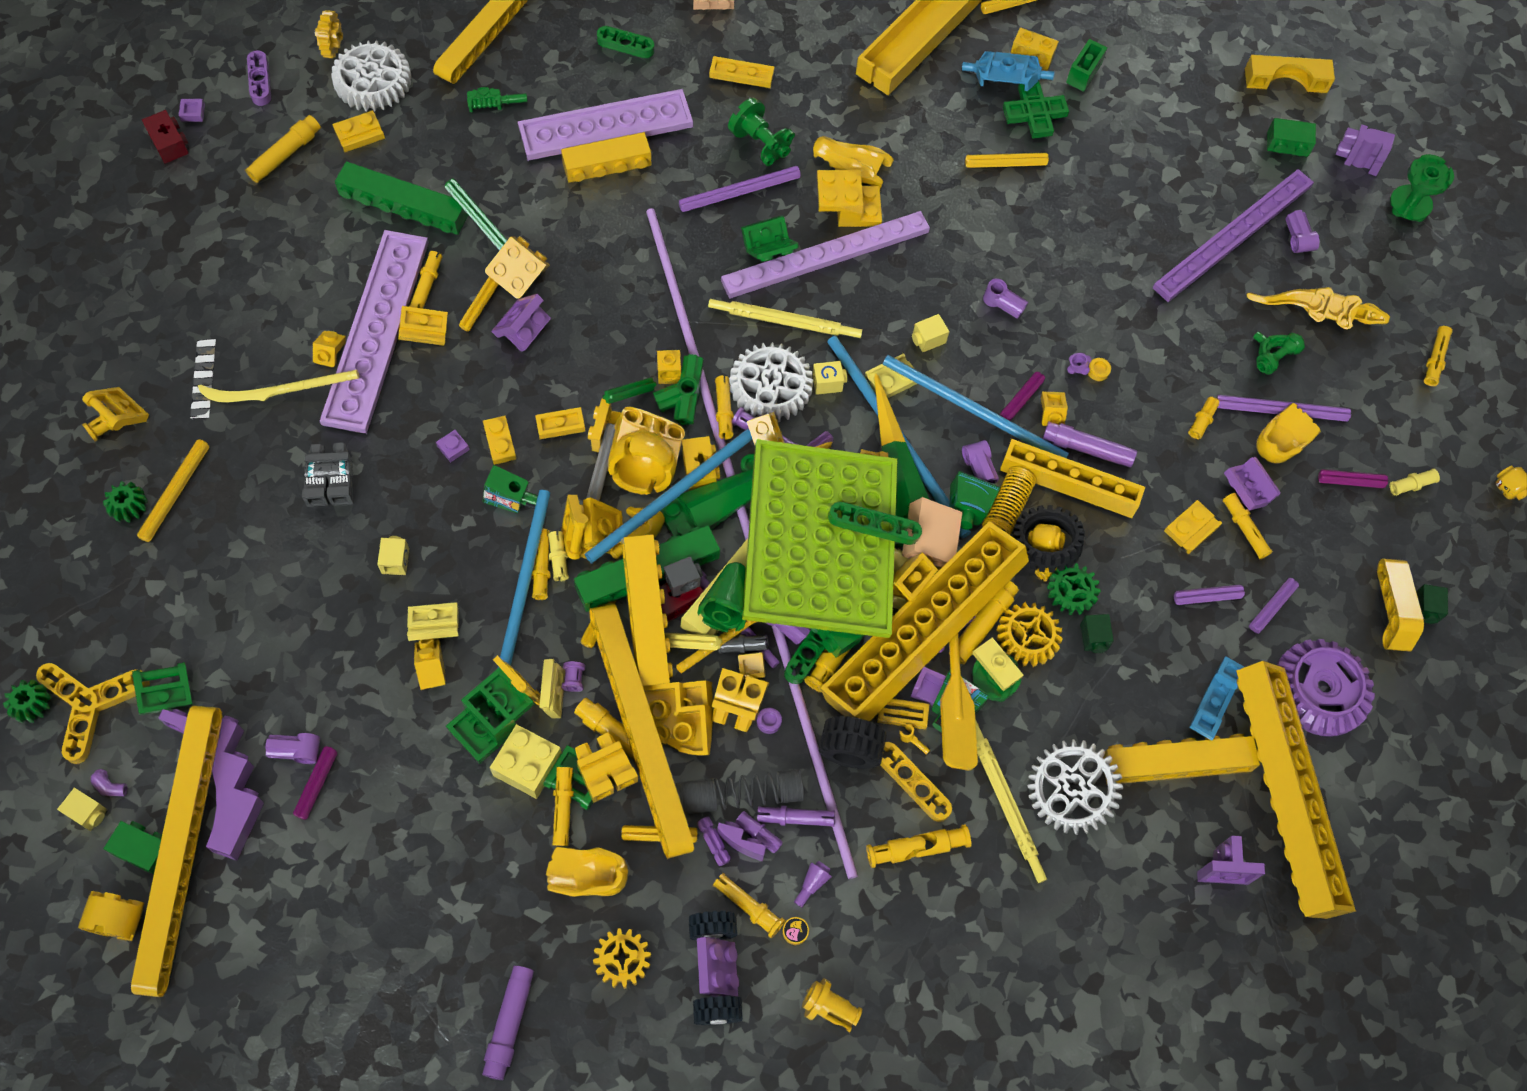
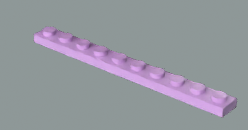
[721,211,930,299]

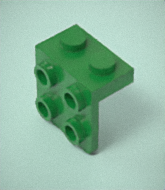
[741,215,799,261]

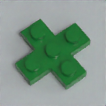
[1003,81,1069,138]

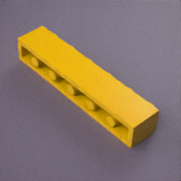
[1000,439,1145,518]
[621,535,673,686]
[1103,734,1260,785]

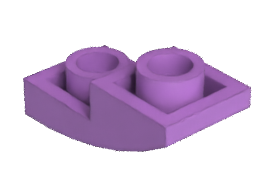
[717,821,766,861]

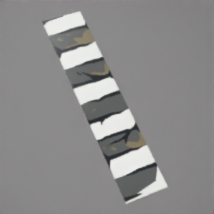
[190,339,216,418]

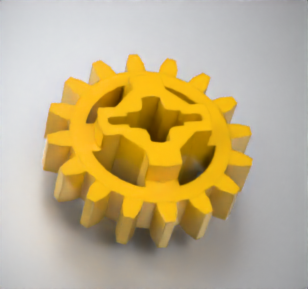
[315,10,343,58]
[593,928,651,989]

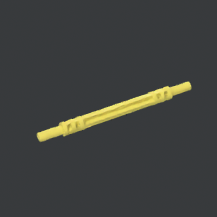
[708,299,862,338]
[975,719,1047,883]

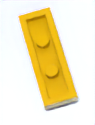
[709,56,774,88]

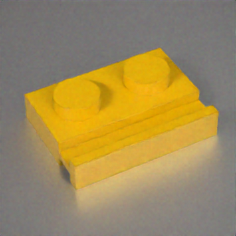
[332,110,385,152]
[398,306,448,346]
[1164,500,1222,554]

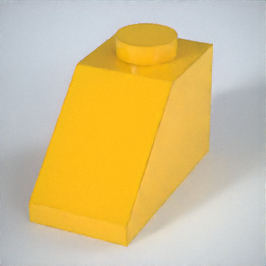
[894,552,938,601]

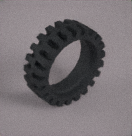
[1013,505,1085,573]

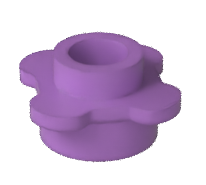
[1067,353,1091,375]

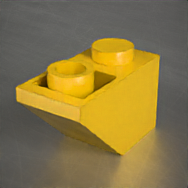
[414,638,446,690]

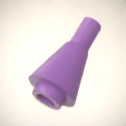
[794,861,832,908]

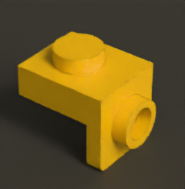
[313,331,346,367]

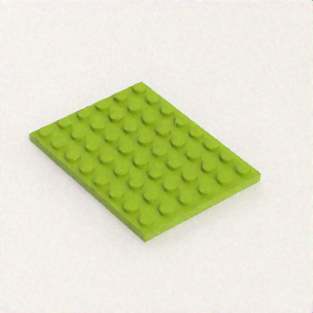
[742,439,897,638]

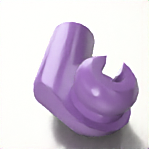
[91,769,128,796]

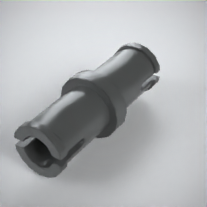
[718,634,769,654]

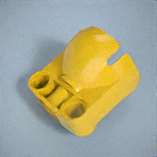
[607,406,685,495]

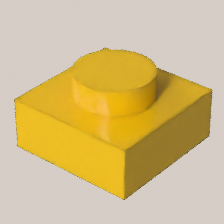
[738,652,766,679]

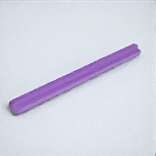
[679,166,801,212]
[1216,395,1351,421]

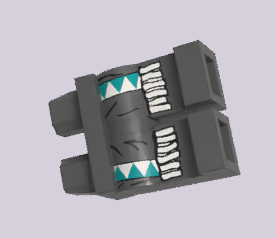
[302,443,353,507]

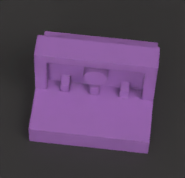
[491,294,551,351]
[1197,836,1265,885]

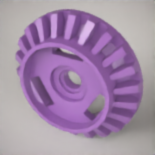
[1276,639,1375,736]

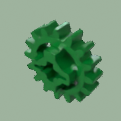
[1047,563,1101,615]

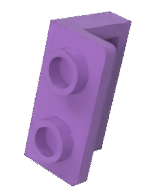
[1224,457,1280,511]

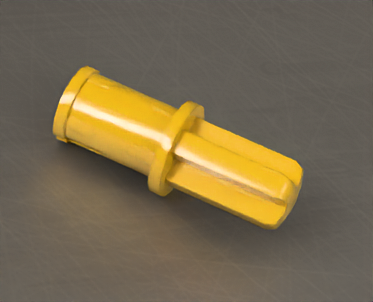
[1188,397,1219,439]

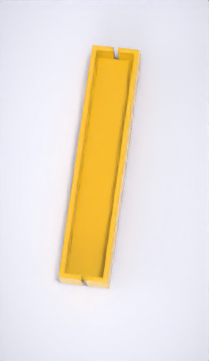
[856,0,982,96]

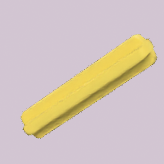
[664,633,722,650]

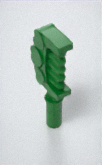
[467,87,528,112]

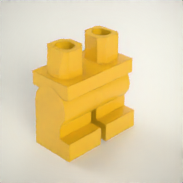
[711,668,769,732]
[575,732,638,803]

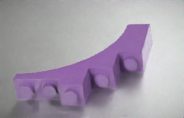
[159,709,264,861]

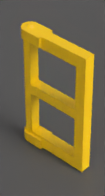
[493,655,541,706]

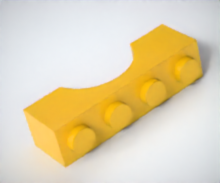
[1245,55,1335,93]

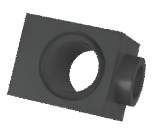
[663,556,703,597]

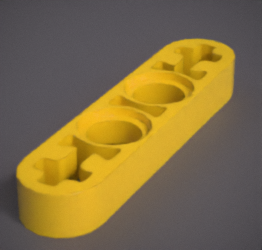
[880,742,952,822]

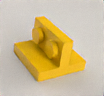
[580,497,623,559]

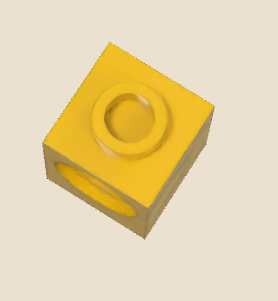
[657,350,681,384]

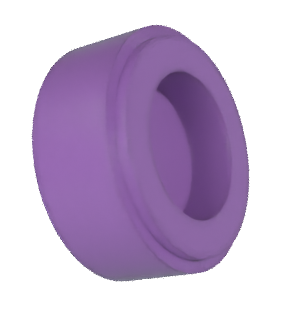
[757,708,782,734]

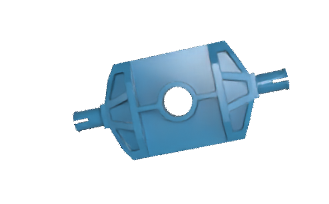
[962,51,1055,91]

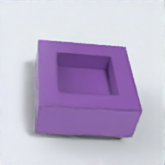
[179,99,205,122]
[436,430,470,463]

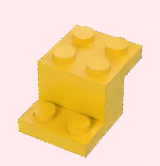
[817,170,882,227]

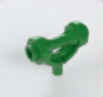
[1253,331,1305,375]

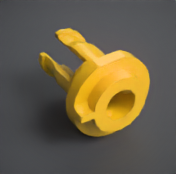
[802,978,862,1033]

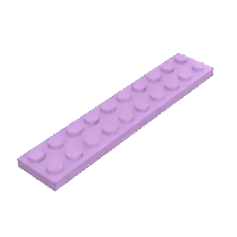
[320,230,429,434]

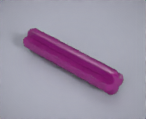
[999,371,1045,421]
[1318,469,1388,488]
[293,746,337,820]

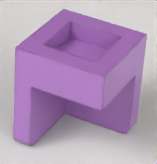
[910,667,946,706]

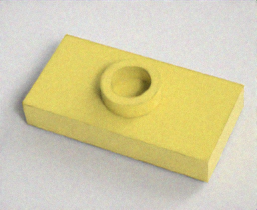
[972,637,1024,691]

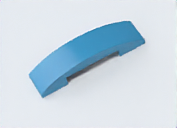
[1190,656,1244,741]

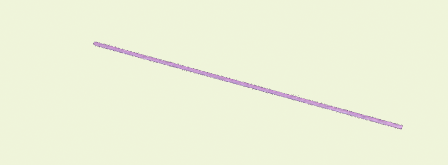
[646,208,858,879]

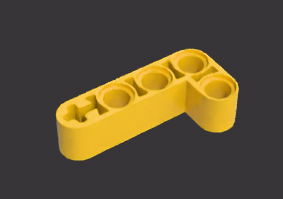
[1377,558,1424,652]

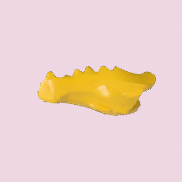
[813,136,894,188]

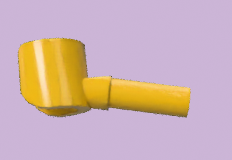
[899,724,930,755]

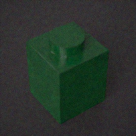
[1416,584,1448,624]
[1080,614,1114,653]

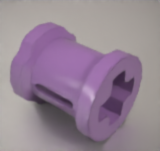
[561,661,585,692]

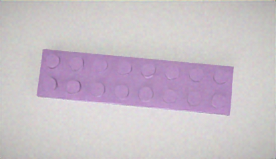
[518,89,693,161]

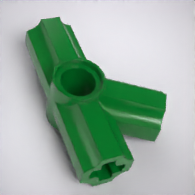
[653,354,704,426]

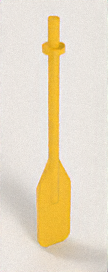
[940,633,978,770]

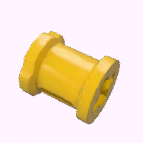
[82,413,113,442]

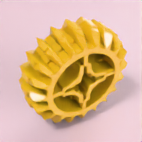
[996,602,1063,667]

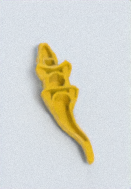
[1246,287,1390,329]

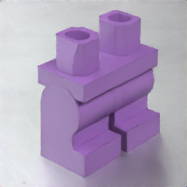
[1335,125,1395,176]

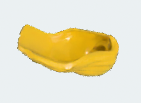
[1256,403,1321,463]
[546,847,628,897]

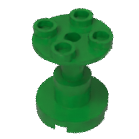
[728,98,795,167]
[1390,154,1454,222]

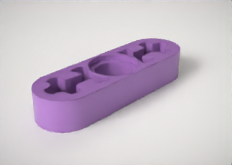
[247,50,271,106]

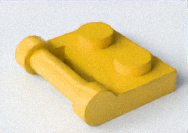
[82,387,149,431]
[561,495,588,560]

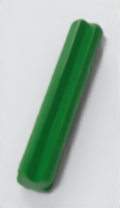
[603,378,657,404]

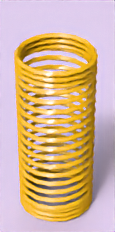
[982,467,1037,536]

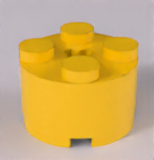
[78,891,145,941]

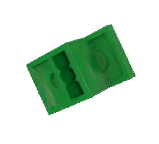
[446,667,534,764]

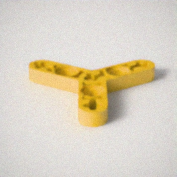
[36,663,150,764]

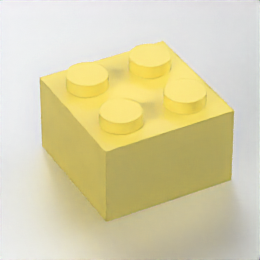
[490,724,562,799]

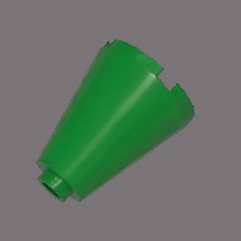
[697,562,747,632]

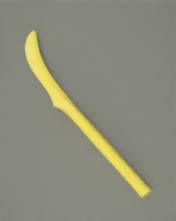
[198,370,359,403]

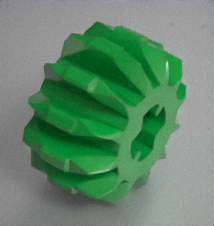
[103,481,148,523]
[3,679,51,723]

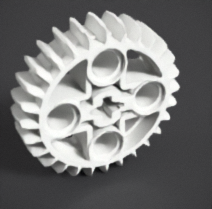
[331,40,411,112]
[729,342,813,422]
[1027,739,1123,835]

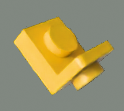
[1041,391,1068,426]

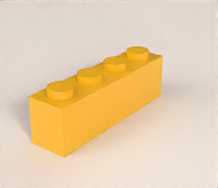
[561,132,651,183]

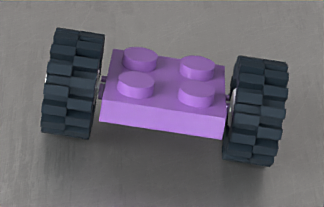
[689,911,743,1025]

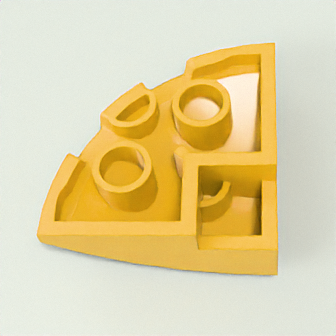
[643,680,713,755]

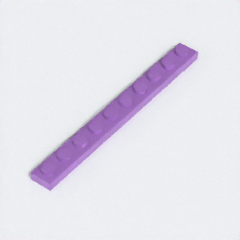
[1153,169,1314,302]

